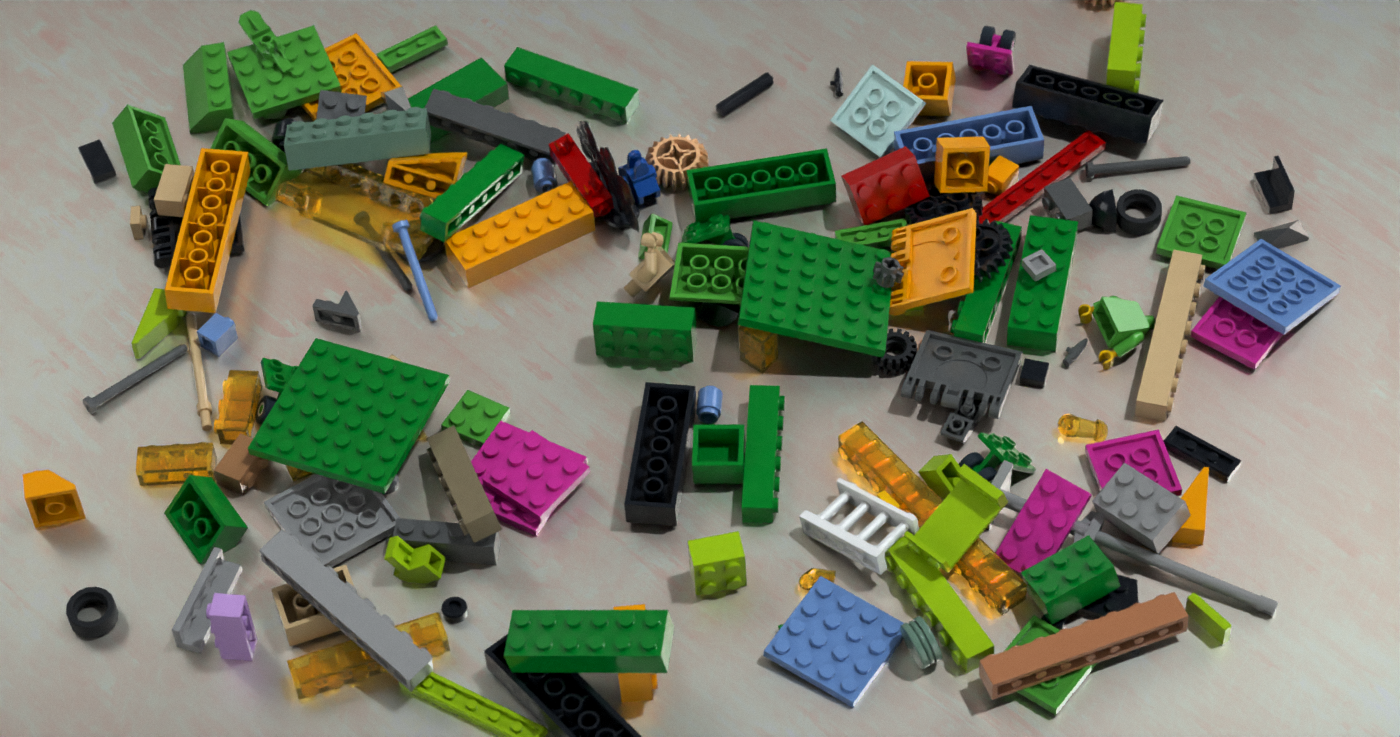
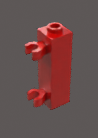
[548,133,614,219]

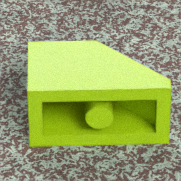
[918,454,961,499]

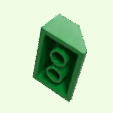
[164,475,248,564]

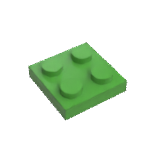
[441,390,511,448]

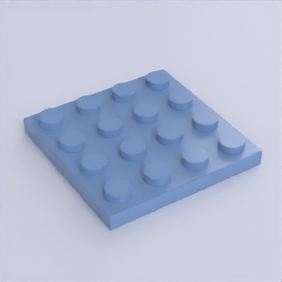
[1203,239,1341,335]
[763,576,904,708]

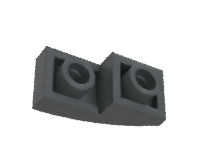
[940,398,982,444]

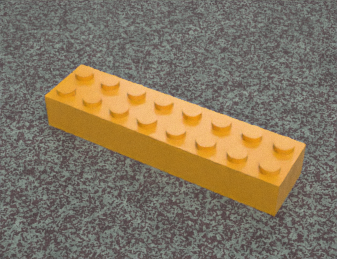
[165,148,250,313]

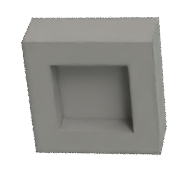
[1021,249,1056,281]

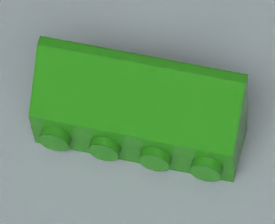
[183,42,235,134]
[112,104,181,193]
[210,118,303,206]

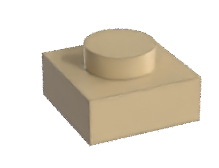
[130,206,148,240]

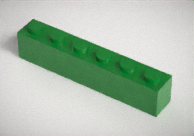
[504,47,640,123]
[420,144,524,242]
[951,221,1022,343]
[742,385,785,523]

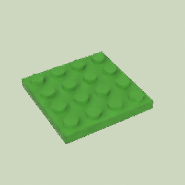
[227,25,342,119]

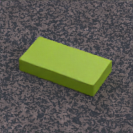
[1185,592,1232,645]

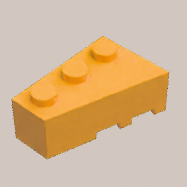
[383,152,468,198]

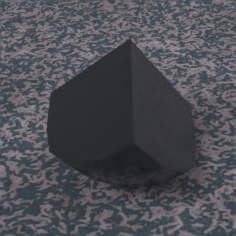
[1089,189,1117,232]
[698,302,740,327]

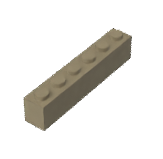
[426,426,502,543]

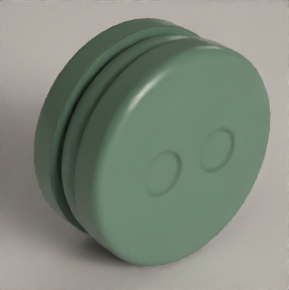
[900,616,942,669]

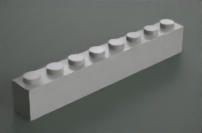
[260,529,433,691]

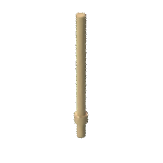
[186,314,212,431]

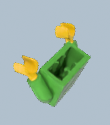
[1078,296,1156,370]

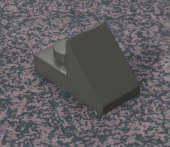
[312,291,362,332]

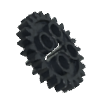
[904,185,983,224]
[974,219,1013,283]

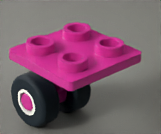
[966,26,1016,75]

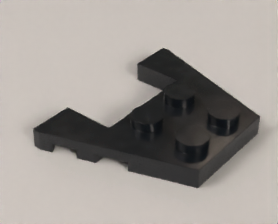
[1040,574,1140,655]

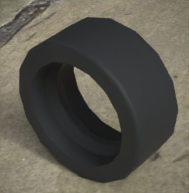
[1116,189,1162,235]
[66,587,118,638]

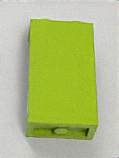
[904,464,1008,573]

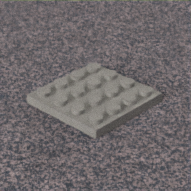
[264,474,400,567]

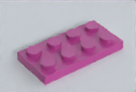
[993,469,1092,574]

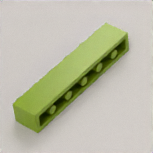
[885,532,995,673]

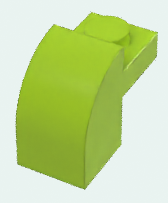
[384,535,446,584]

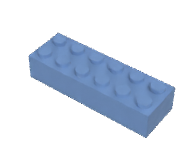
[894,106,1044,181]

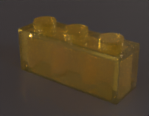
[214,370,262,445]
[136,442,217,486]

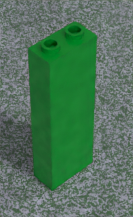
[383,57,509,159]

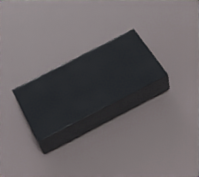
[78,139,116,184]

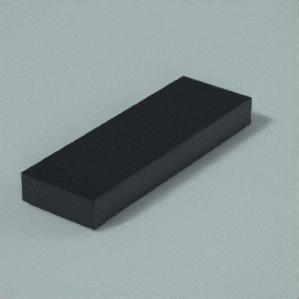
[1163,426,1242,483]

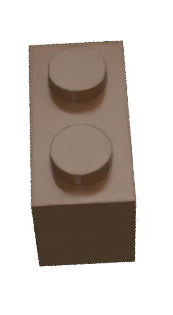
[214,434,269,495]

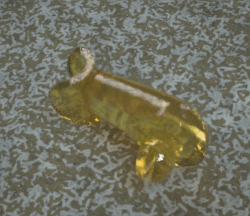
[1057,414,1108,442]

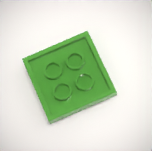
[1156,195,1247,269]
[1004,615,1097,715]

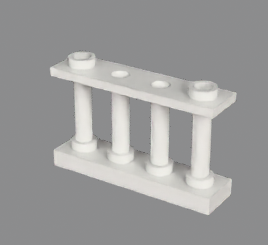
[799,478,919,575]

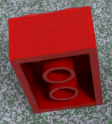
[841,146,930,225]

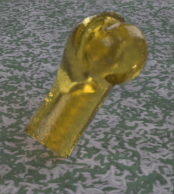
[799,568,836,590]

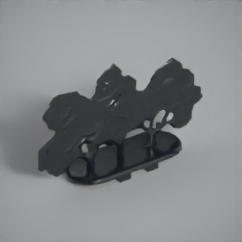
[576,121,640,232]

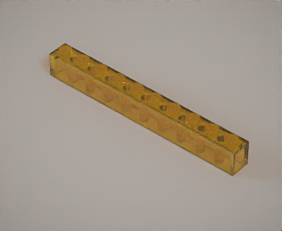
[838,421,1027,616]

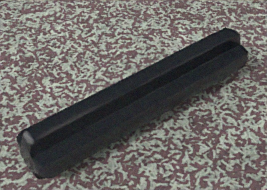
[716,72,774,116]

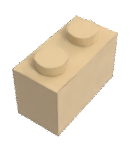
[154,164,195,217]

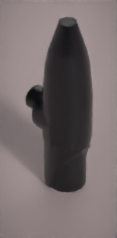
[830,68,844,97]

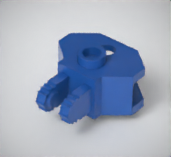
[618,150,661,205]

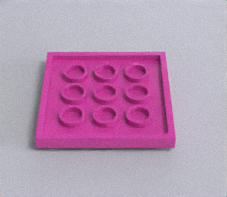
[471,420,588,536]

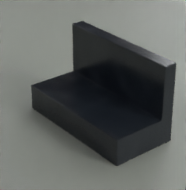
[1253,156,1295,214]

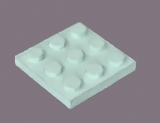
[830,64,926,158]

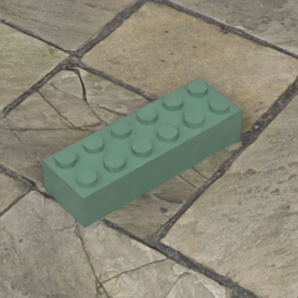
[284,107,431,171]

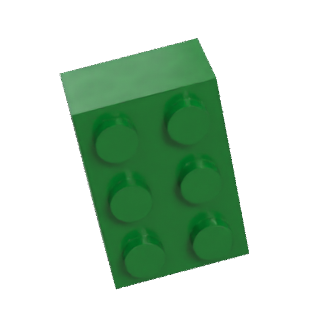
[1021,535,1120,624]

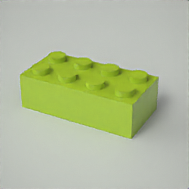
[1106,2,1147,93]

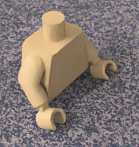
[624,232,675,298]

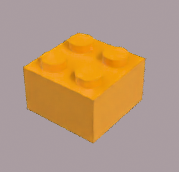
[903,61,956,116]
[934,136,990,193]

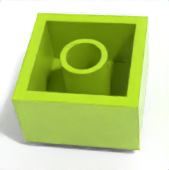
[688,531,747,596]

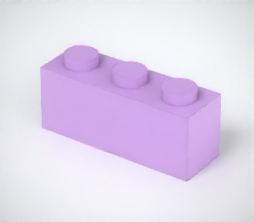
[206,593,258,661]

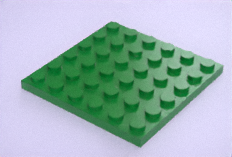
[738,220,894,358]
[248,338,450,494]

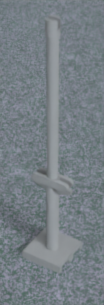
[985,460,1279,616]

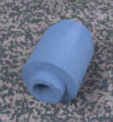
[531,158,558,193]
[696,386,723,424]

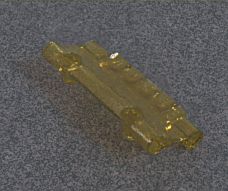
[275,163,435,260]

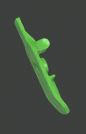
[239,10,294,74]

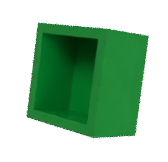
[692,424,745,484]

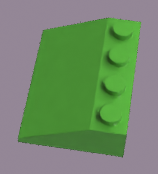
[670,243,749,304]

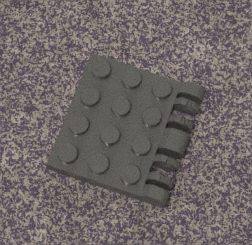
[901,330,1023,419]

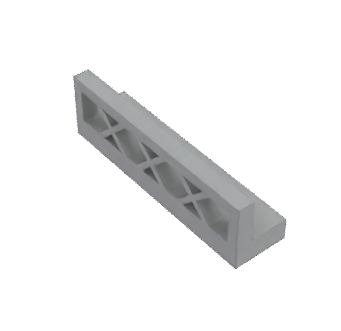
[172,547,243,653]

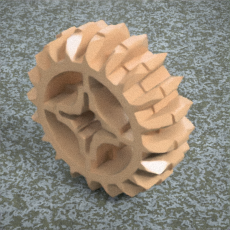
[645,133,709,191]

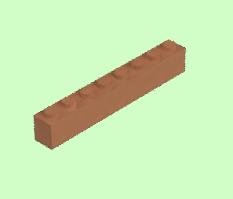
[979,592,1189,700]

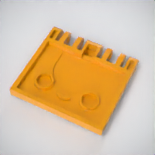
[889,208,977,315]

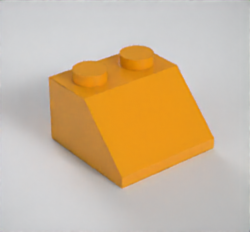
[23,469,86,528]

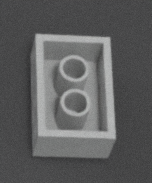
[1092,463,1191,554]

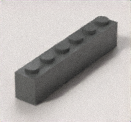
[425,88,565,167]

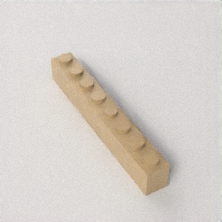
[1135,250,1206,421]

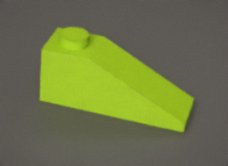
[131,288,187,359]

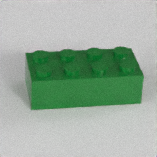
[593,301,697,362]

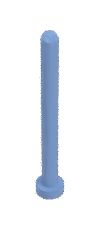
[392,220,438,322]

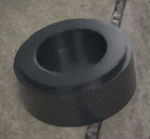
[441,597,468,623]

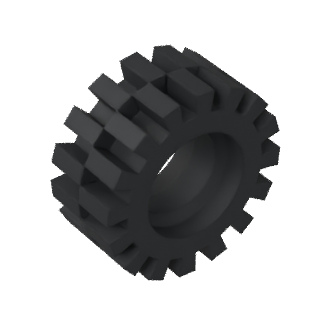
[872,328,917,376]

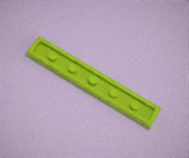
[399,672,548,737]

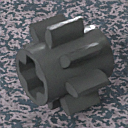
[873,257,904,288]

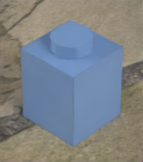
[197,313,238,357]

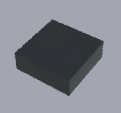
[1020,358,1049,387]

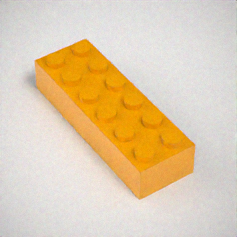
[444,181,595,289]

